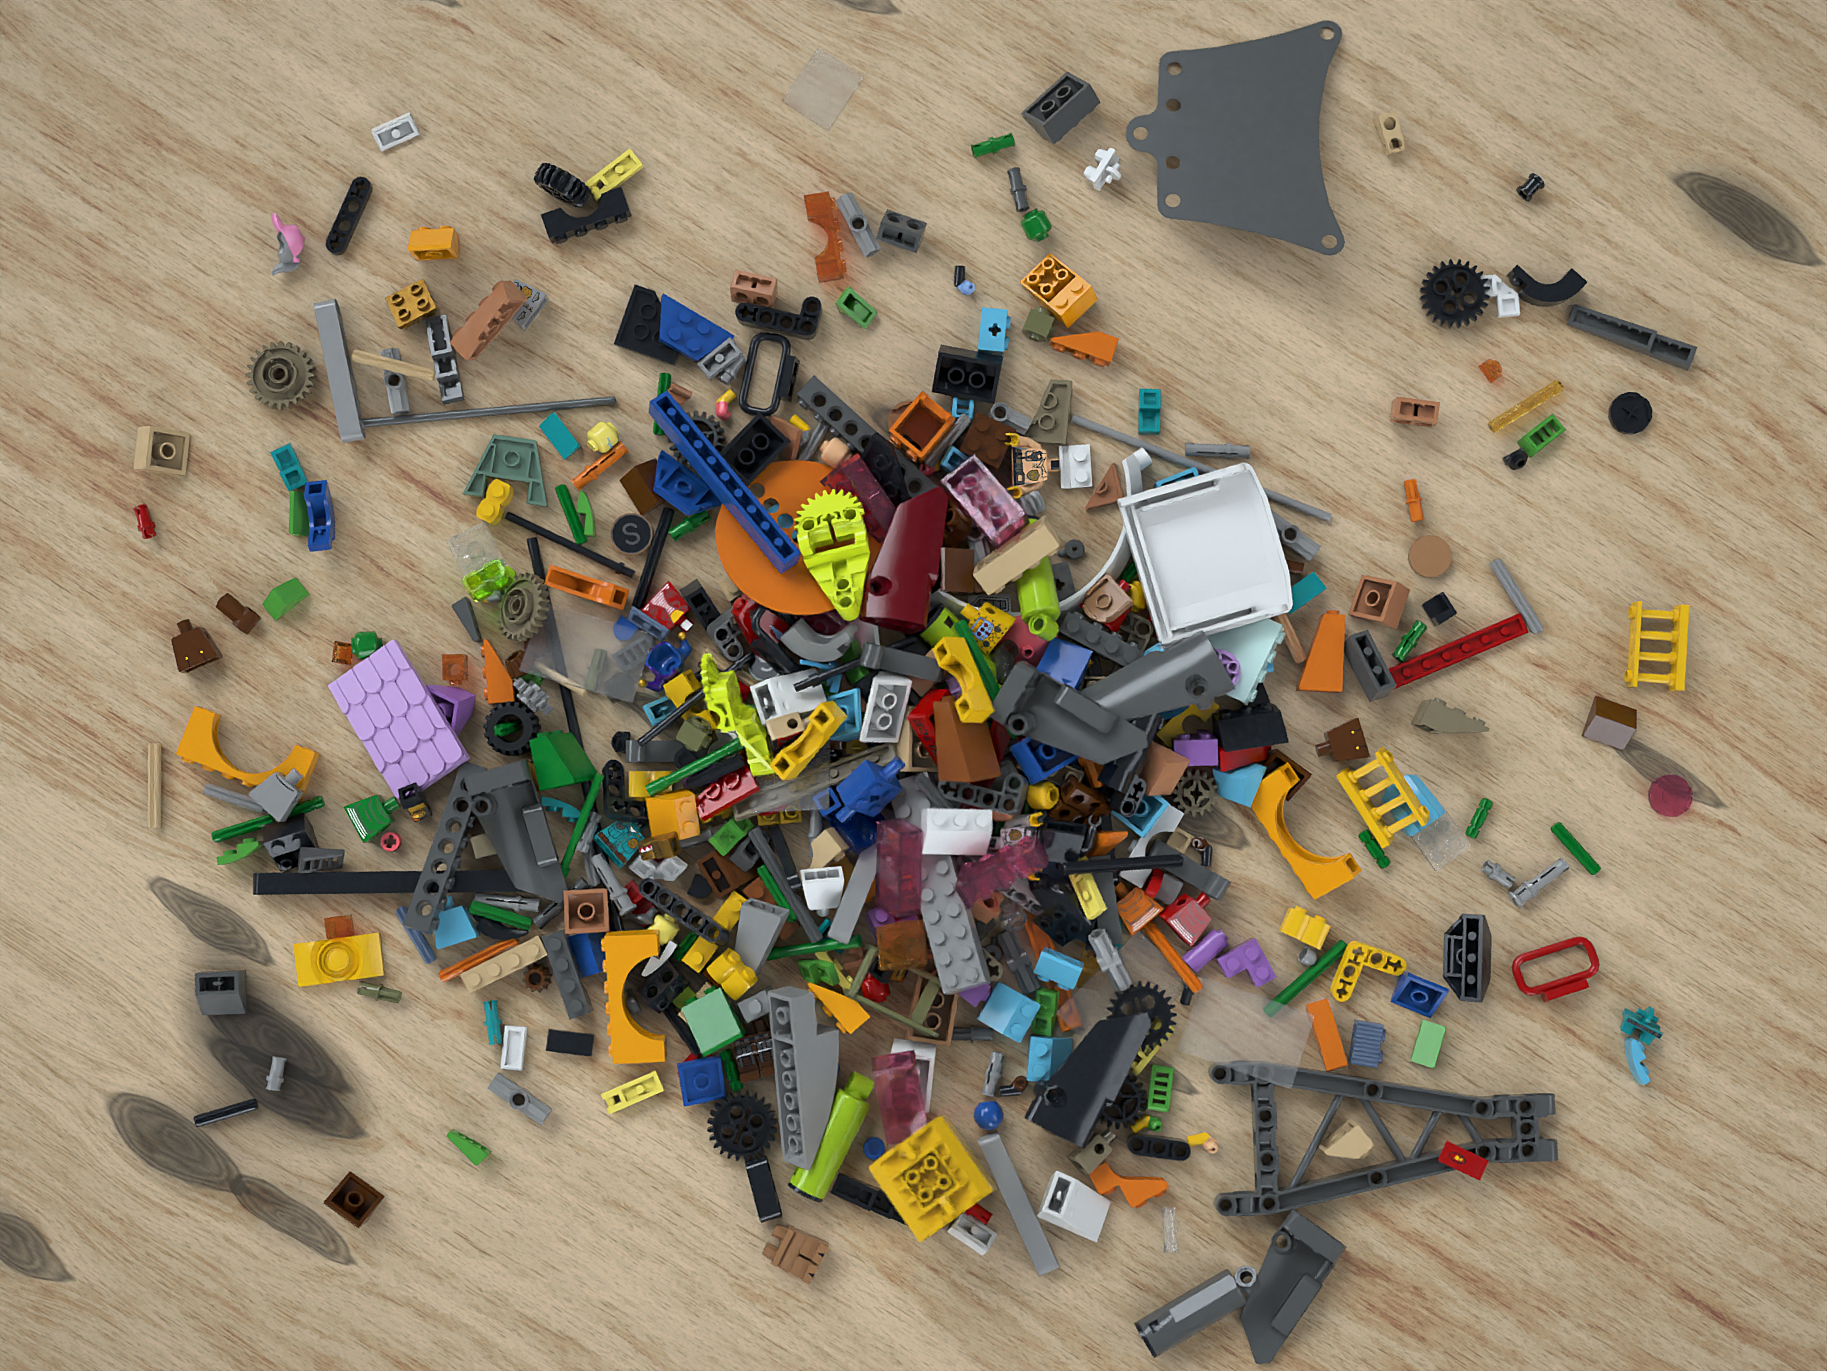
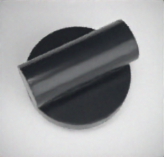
[1502,448,1528,470]
[611,731,630,753]

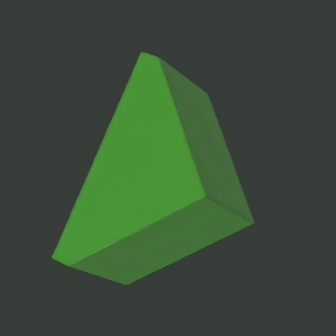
[262,577,310,621]

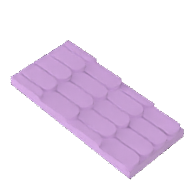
[328,639,470,802]

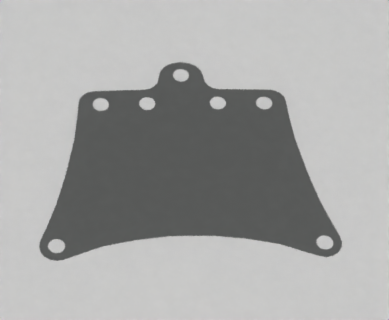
[1125,20,1345,256]

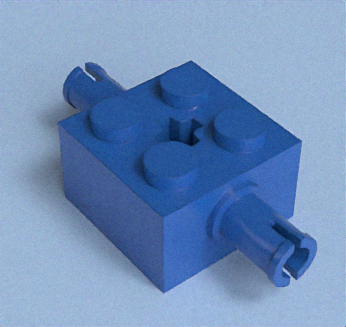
[836,756,905,824]

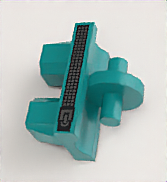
[1620,1006,1663,1045]

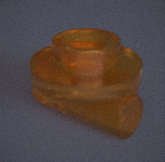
[1478,359,1502,383]

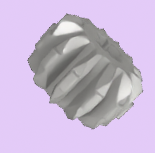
[1008,491,1046,519]

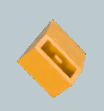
[1020,253,1098,328]
[807,982,870,1035]

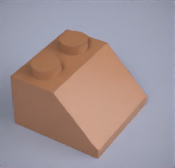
[1348,575,1410,630]

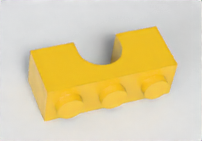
[663,669,721,730]
[1155,702,1219,750]

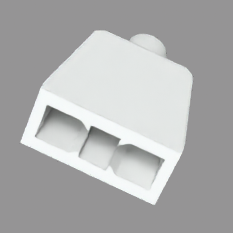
[800,866,844,916]

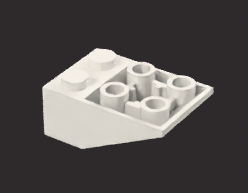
[750,668,827,728]
[1036,1171,1111,1242]

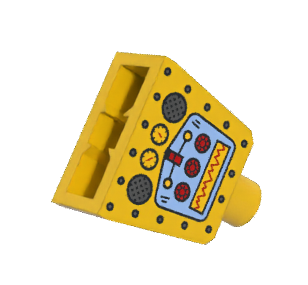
[960,602,1016,655]

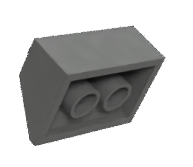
[1021,72,1101,144]

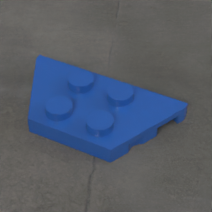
[659,293,734,362]
[653,450,722,516]

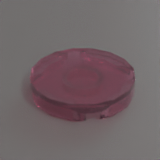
[1648,775,1693,817]

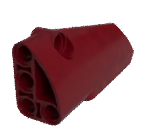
[858,486,949,634]

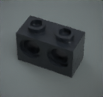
[636,960,691,1014]

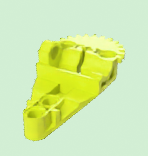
[794,489,870,621]
[700,653,775,777]

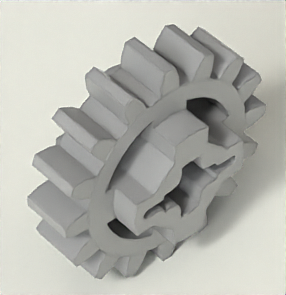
[513,677,553,716]

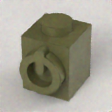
[1022,307,1056,342]
[675,716,714,752]

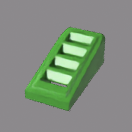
[1517,414,1566,458]
[1146,1064,1174,1112]
[447,1129,492,1166]

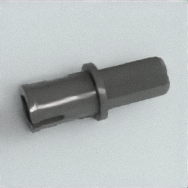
[951,1026,993,1043]

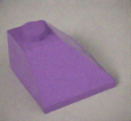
[426,684,476,736]

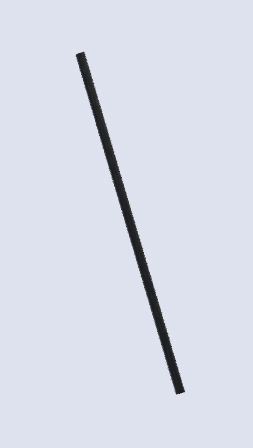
[526,537,625,931]

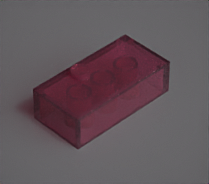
[941,454,1030,550]
[875,818,923,918]
[871,1050,928,1145]

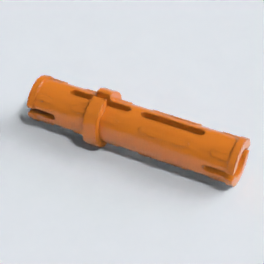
[570,441,629,491]

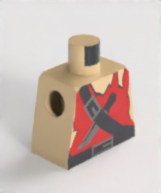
[765,712,809,754]

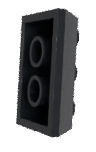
[932,345,1003,404]
[719,412,791,487]
[1212,703,1289,752]

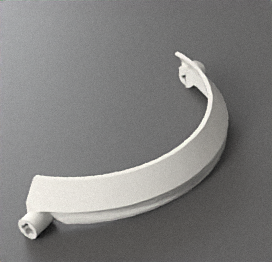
[929,447,1152,625]

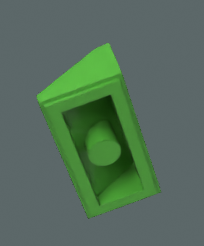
[289,491,309,536]
[1410,1019,1446,1068]

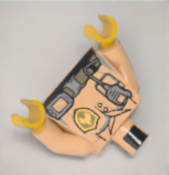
[1005,433,1059,500]

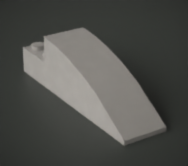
[767,986,839,1170]

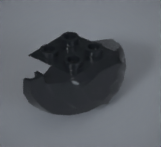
[1028,873,1098,957]

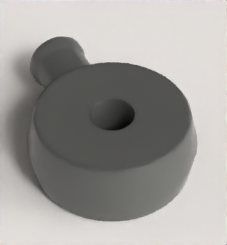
[1058,539,1085,559]
[985,937,1003,964]
[625,988,641,1015]

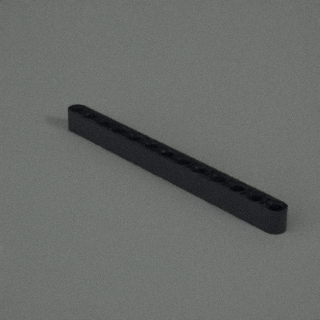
[253,870,526,895]

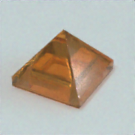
[332,641,353,665]

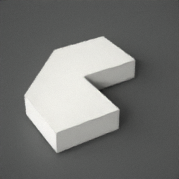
[1480,275,1520,318]
[628,853,688,881]

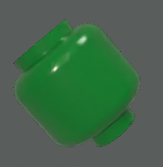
[1021,208,1052,242]
[351,631,383,660]

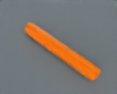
[1142,920,1203,993]
[438,938,519,982]

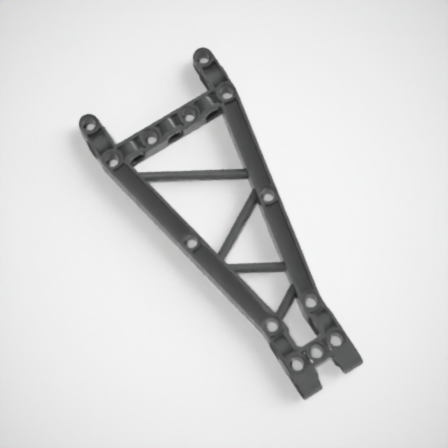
[1208,1060,1558,1216]

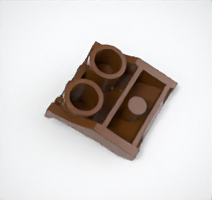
[942,490,972,548]

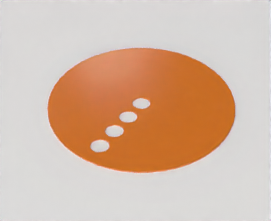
[716,460,883,615]

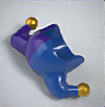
[638,631,692,692]

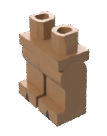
[762,1224,828,1285]

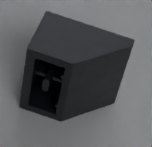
[263,812,319,872]

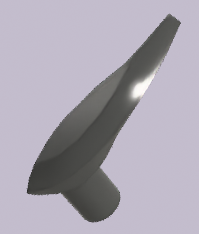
[622,907,658,925]

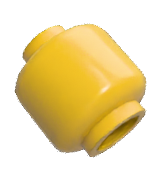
[1127,581,1147,614]
[1026,781,1059,810]

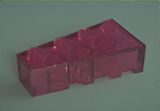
[819,453,896,544]

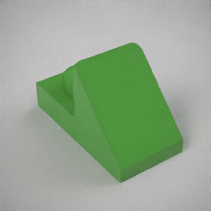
[835,286,878,329]

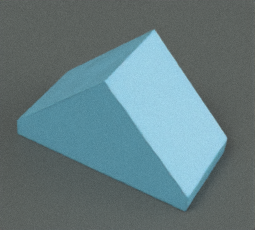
[940,445,978,483]
[643,696,677,726]

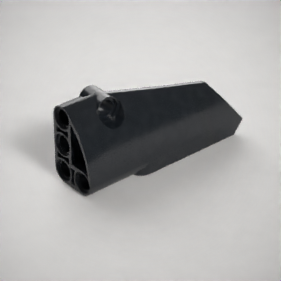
[1024,1012,1151,1149]

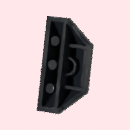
[1443,914,1492,1002]

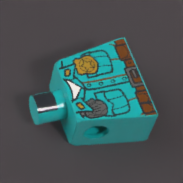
[593,820,647,869]

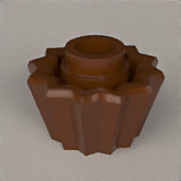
[505,649,535,679]
[522,962,552,993]

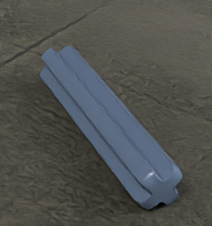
[395,906,437,964]

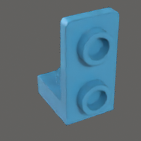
[800,659,842,693]

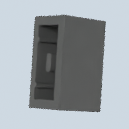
[195,970,247,1015]

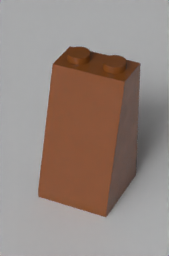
[933,694,1001,782]

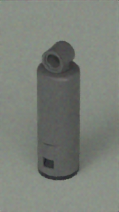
[1134,1266,1260,1358]

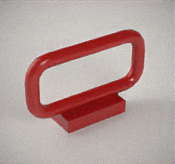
[1511,936,1600,1002]

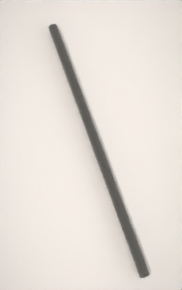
[362,396,616,427]

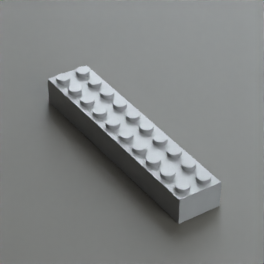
[891,771,991,995]

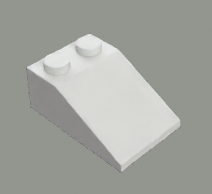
[886,1038,937,1112]

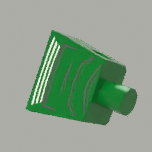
[344,795,401,843]

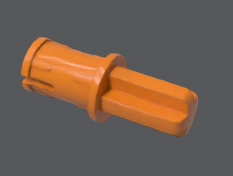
[1404,479,1425,522]

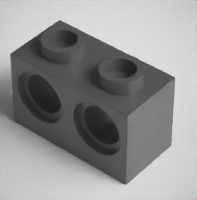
[876,209,927,253]

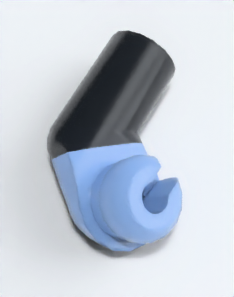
[954,265,975,295]

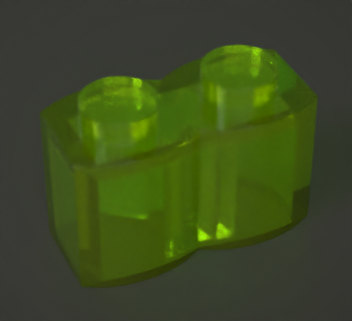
[462,559,513,602]

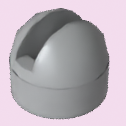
[1298,947,1317,966]

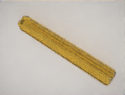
[1488,380,1564,433]

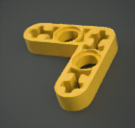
[1330,941,1407,1002]

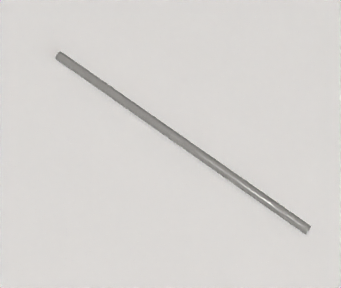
[1071,414,1332,522]

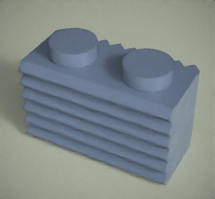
[1348,1019,1386,1068]

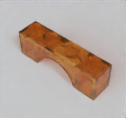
[804,191,847,283]

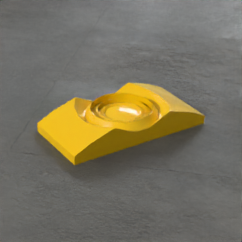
[293,932,385,987]

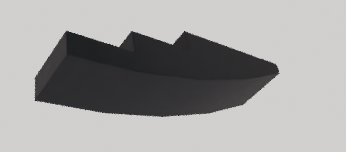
[830,1172,908,1226]

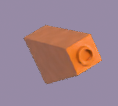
[1296,610,1345,693]

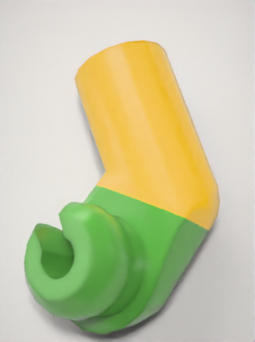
[1129,1114,1163,1134]

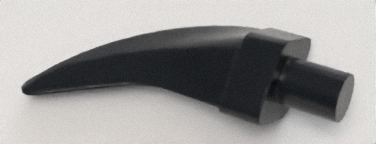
[472,914,529,940]

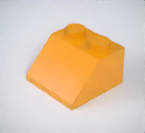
[408,226,459,261]
[645,787,701,840]

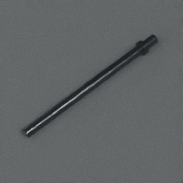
[505,511,635,579]
[637,653,752,747]

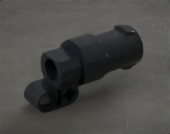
[1097,713,1164,817]

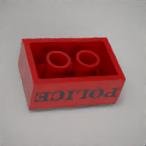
[906,689,952,767]

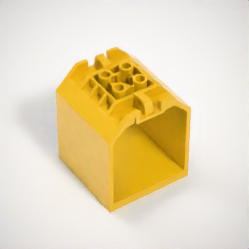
[868,1115,998,1243]

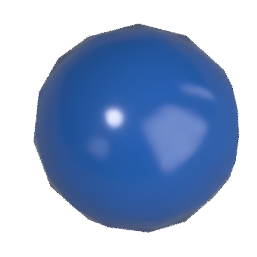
[974,1101,1004,1130]

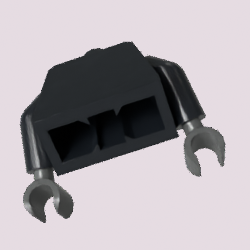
[1034,809,1102,871]

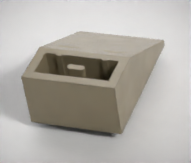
[1411,698,1490,734]

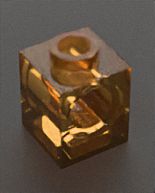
[442,654,468,685]

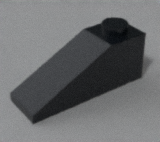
[679,579,722,637]

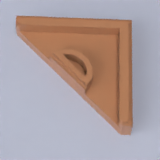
[769,415,802,461]
[1085,463,1124,510]

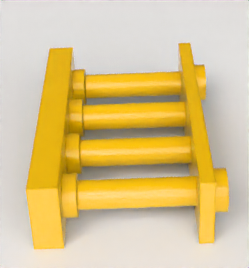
[1624,601,1690,692]
[1336,746,1431,849]

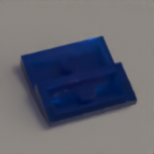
[830,812,893,855]

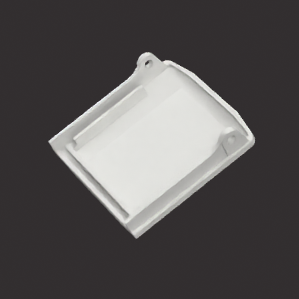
[1117,463,1293,649]

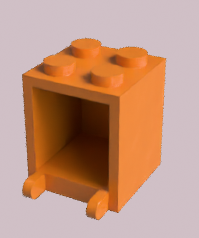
[888,391,955,464]

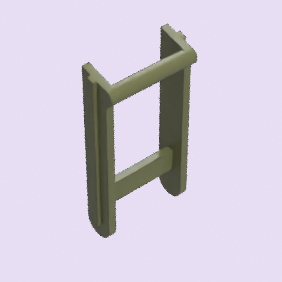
[843,943,959,1038]

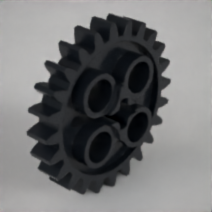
[1419,259,1490,329]
[1106,981,1177,1052]
[707,1090,778,1161]

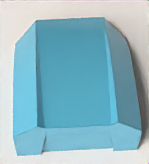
[1382,774,1446,836]

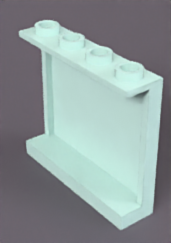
[1207,618,1286,706]

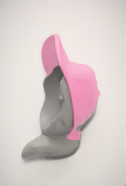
[271,213,305,276]

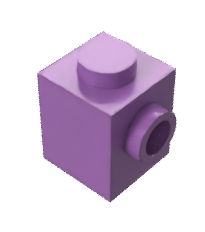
[959,983,991,1007]

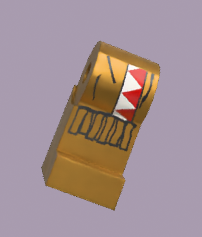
[637,832,682,861]

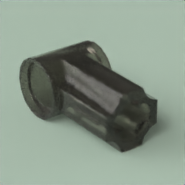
[990,639,1019,685]

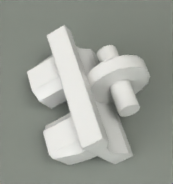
[1084,148,1122,191]

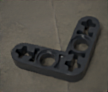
[602,759,649,825]

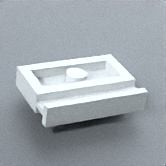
[1058,444,1092,489]

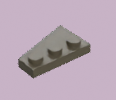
[1025,379,1073,445]

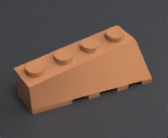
[449,280,528,361]

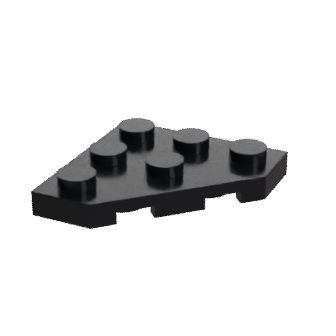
[614,285,679,366]
[848,432,910,515]

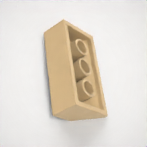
[973,515,1060,596]

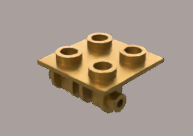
[385,279,439,330]

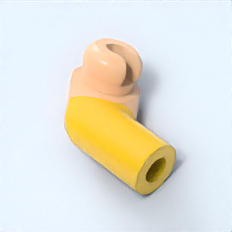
[1186,1132,1219,1154]

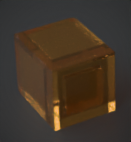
[324,914,354,940]

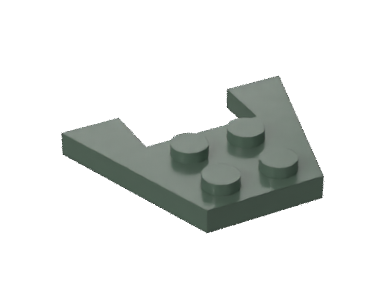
[463,434,548,507]

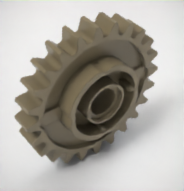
[245,341,316,410]
[496,572,550,642]

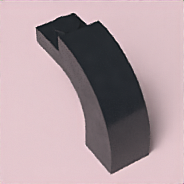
[1506,265,1587,307]

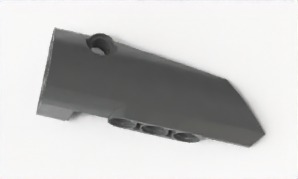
[1080,630,1235,721]
[989,661,1148,765]
[464,759,568,903]
[1240,1209,1347,1364]

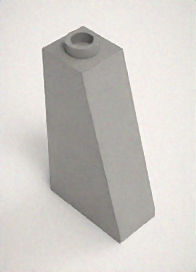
[735,898,790,977]

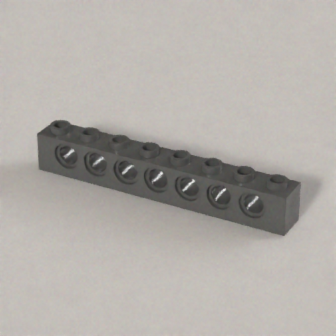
[797,375,937,499]
[403,762,488,935]

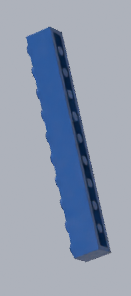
[648,391,801,574]

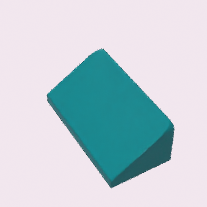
[539,412,582,460]

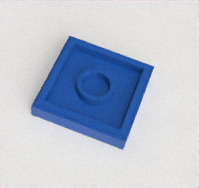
[677,1055,727,1107]

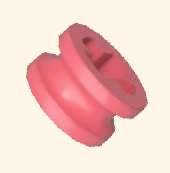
[380,832,402,851]

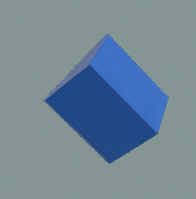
[568,923,612,978]
[1390,971,1449,1018]

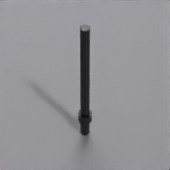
[793,635,917,692]

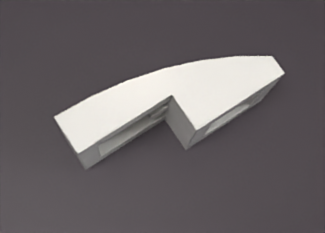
[641,940,679,977]

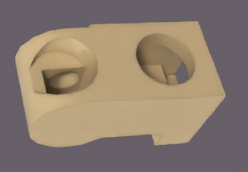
[1373,111,1404,155]

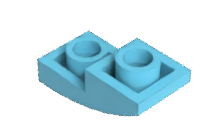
[1625,1037,1651,1085]

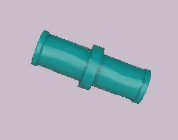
[483,1000,503,1045]

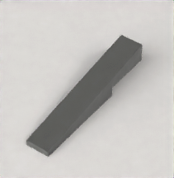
[1567,304,1697,371]

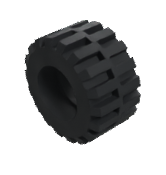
[483,701,541,756]

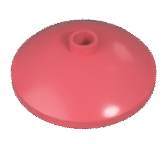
[995,615,1059,668]

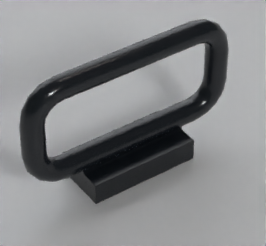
[739,332,800,417]
[750,605,811,674]

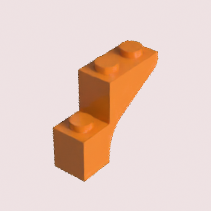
[544,565,629,610]
[1089,1159,1169,1208]

